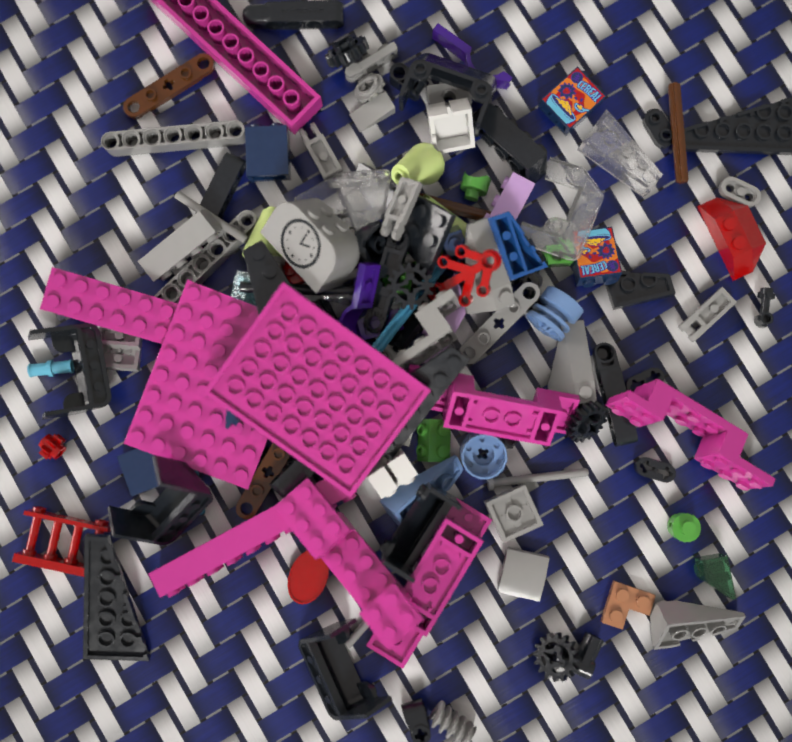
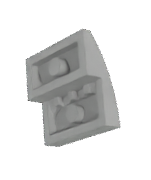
[99,326,143,372]
[498,547,549,602]

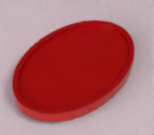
[287,550,329,604]

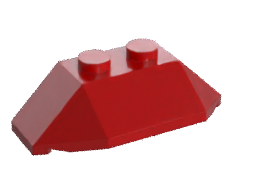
[697,197,766,281]

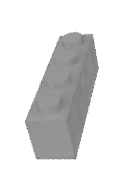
[138,209,223,282]

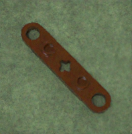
[123,53,215,119]
[236,442,291,519]

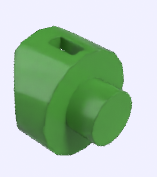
[460,172,491,202]
[667,513,701,542]

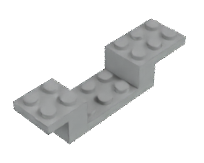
[392,289,461,372]

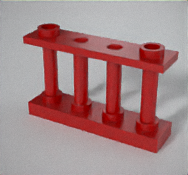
[12,506,111,577]

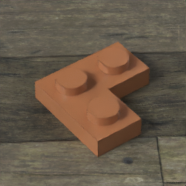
[600,580,656,630]

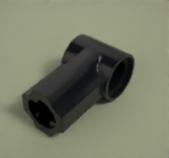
[573,632,604,680]

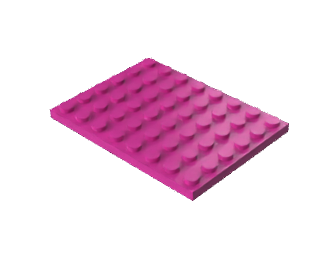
[124,280,268,490]
[204,282,431,497]

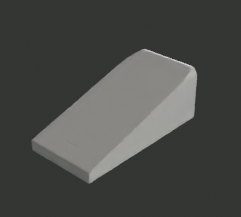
[350,91,395,133]

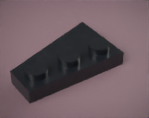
[605,270,676,310]

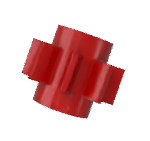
[38,434,67,460]

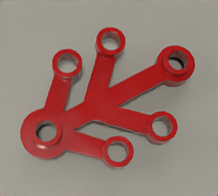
[427,244,502,307]

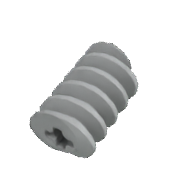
[429,700,477,742]

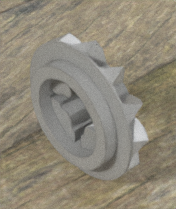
[354,74,385,103]

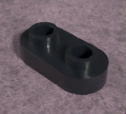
[642,109,672,149]

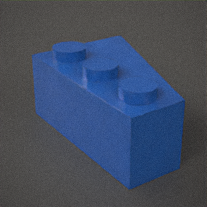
[488,211,548,281]

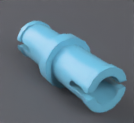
[27,359,75,377]

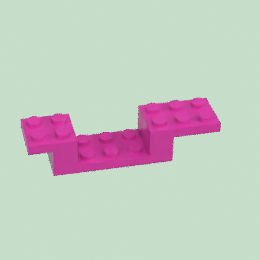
[408,364,580,446]
[606,379,775,491]
[274,478,424,650]
[366,498,492,669]

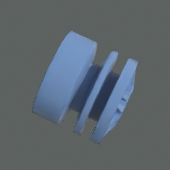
[526,286,584,342]
[460,432,507,479]

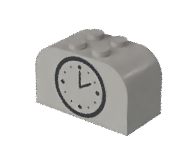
[260,198,360,294]

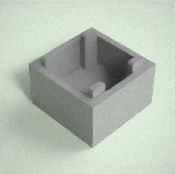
[483,484,543,543]

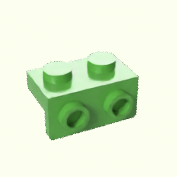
[416,419,451,462]

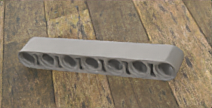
[101,120,245,157]
[154,210,258,303]

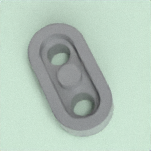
[718,177,761,208]

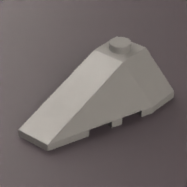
[461,218,515,314]
[547,320,597,404]
[650,600,746,650]

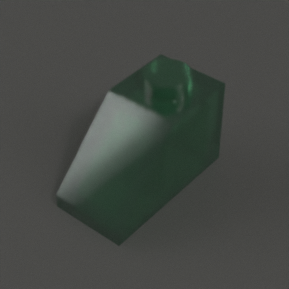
[694,553,736,600]

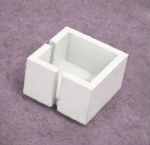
[426,98,475,154]
[367,448,418,499]

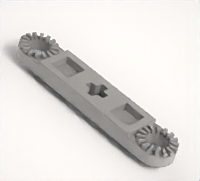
[459,282,540,364]

